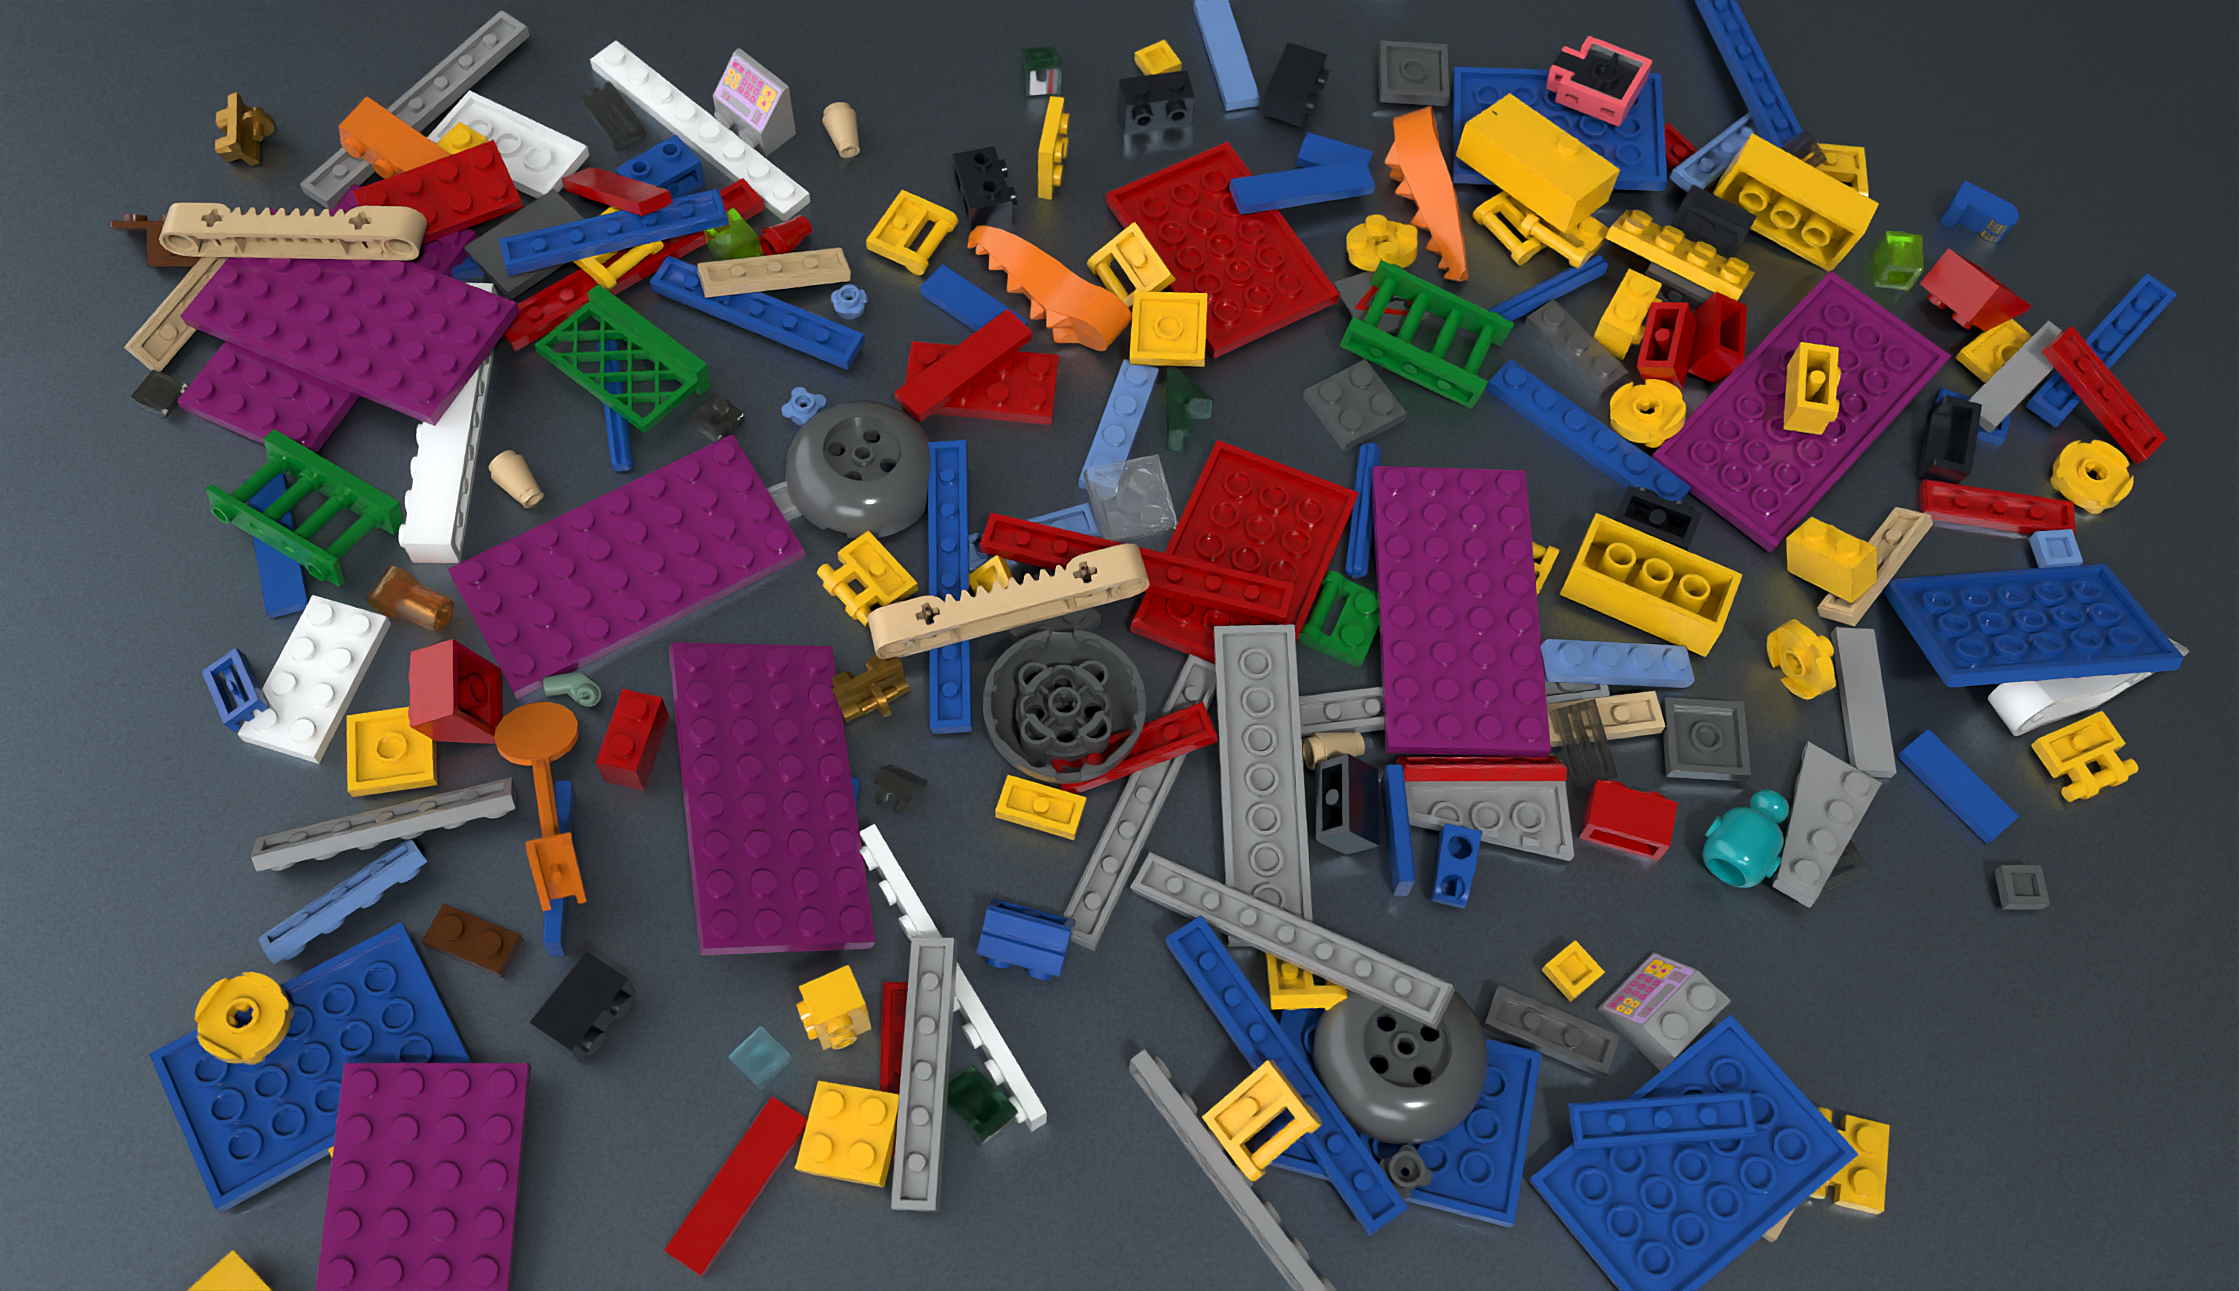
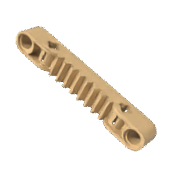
[159,203,427,261]
[868,543,1150,659]

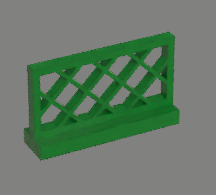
[534,284,711,434]

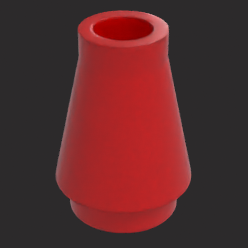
[758,215,812,256]

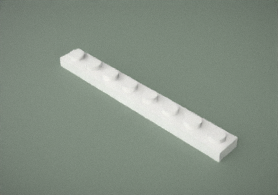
[590,41,811,222]
[859,824,1047,1132]

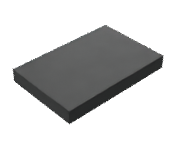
[464,189,584,300]

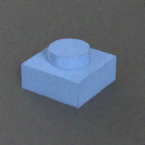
[2029,529,2083,568]

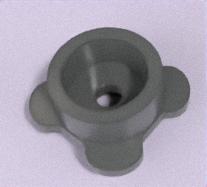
[1379,1145,1432,1200]

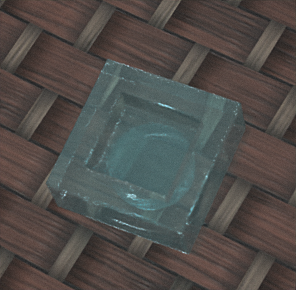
[728,1026,793,1091]

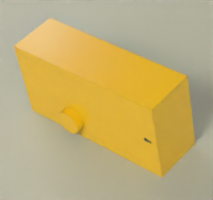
[1456,93,1620,233]
[1712,133,1879,272]
[1559,513,1743,657]

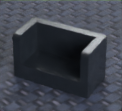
[1917,396,1982,484]

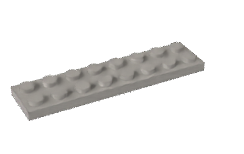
[1213,624,1313,947]

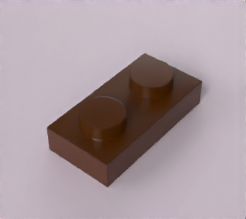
[422,904,523,978]

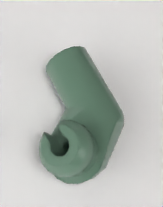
[543,672,601,707]

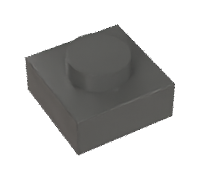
[1994,865,2050,910]

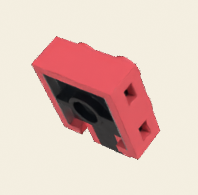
[1546,36,1653,127]

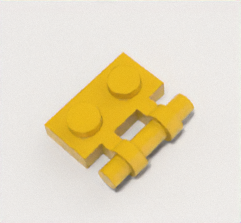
[817,531,918,628]
[2031,711,2138,802]
[1809,1107,1890,1215]

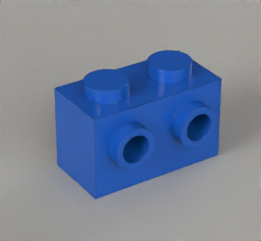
[616,135,705,199]

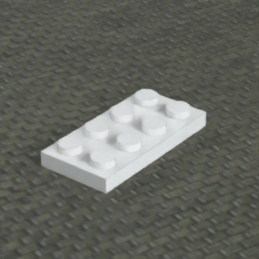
[427,90,589,199]
[238,595,391,764]

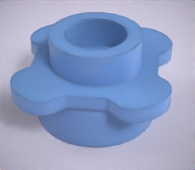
[781,387,826,426]

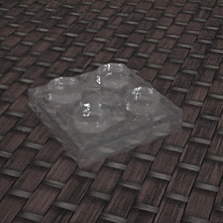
[1083,454,1178,542]

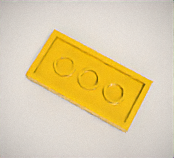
[1606,210,1755,301]

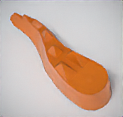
[1385,106,1468,282]
[967,226,1132,351]

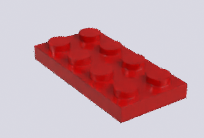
[353,140,524,245]
[902,341,1059,425]

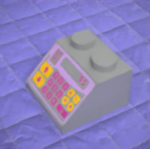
[713,48,796,158]
[1597,953,1731,1071]

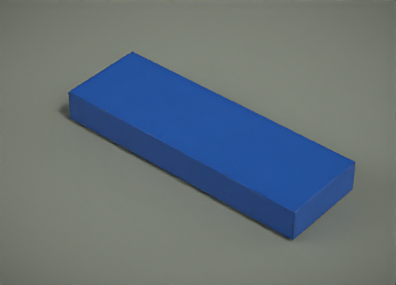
[920,264,1028,332]
[1897,729,2020,845]
[1381,764,1416,896]

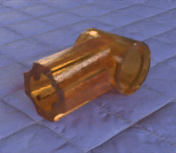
[365,565,455,633]

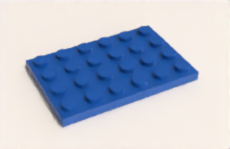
[1452,67,1667,191]
[1882,564,2184,687]
[149,922,473,1213]
[1251,1008,1542,1228]
[1529,1014,1859,1291]

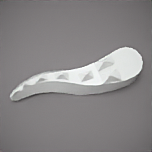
[1988,638,2190,736]

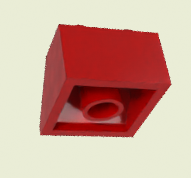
[1920,248,2032,332]
[408,639,502,744]

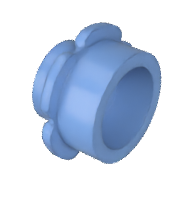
[831,284,868,319]

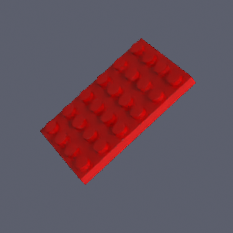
[1106,142,1339,358]
[1130,440,1359,664]

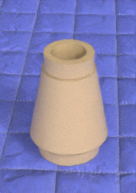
[822,102,860,158]
[488,450,544,508]
[1302,732,1365,770]

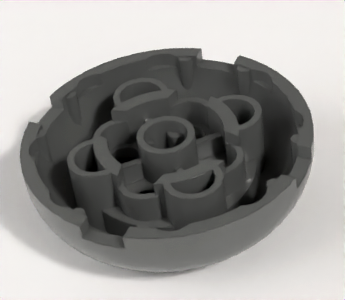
[785,400,932,539]
[983,629,1146,784]
[1312,989,1488,1145]

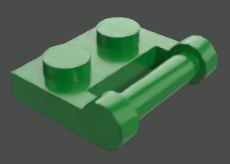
[1298,571,1379,668]

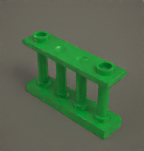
[1339,260,1514,410]
[206,429,404,587]

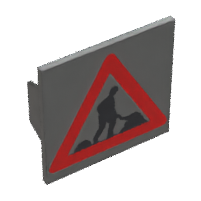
[1333,264,1431,337]

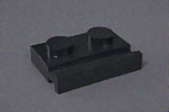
[1670,184,1757,260]

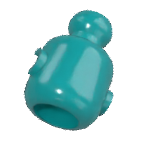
[1702,789,1789,888]

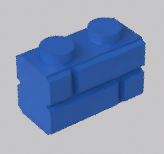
[976,898,1076,980]

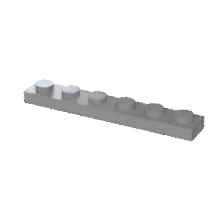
[251,777,517,872]
[891,937,958,1212]

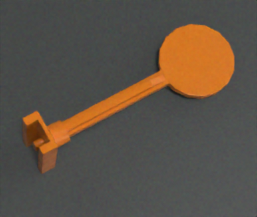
[494,702,587,912]

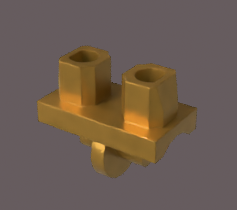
[215,92,275,166]
[832,656,911,723]

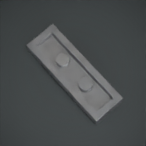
[1524,299,1629,398]
[1482,985,1621,1079]

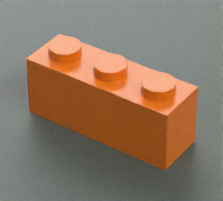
[339,96,451,179]

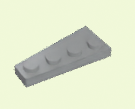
[1772,741,1882,908]
[1405,781,1575,861]

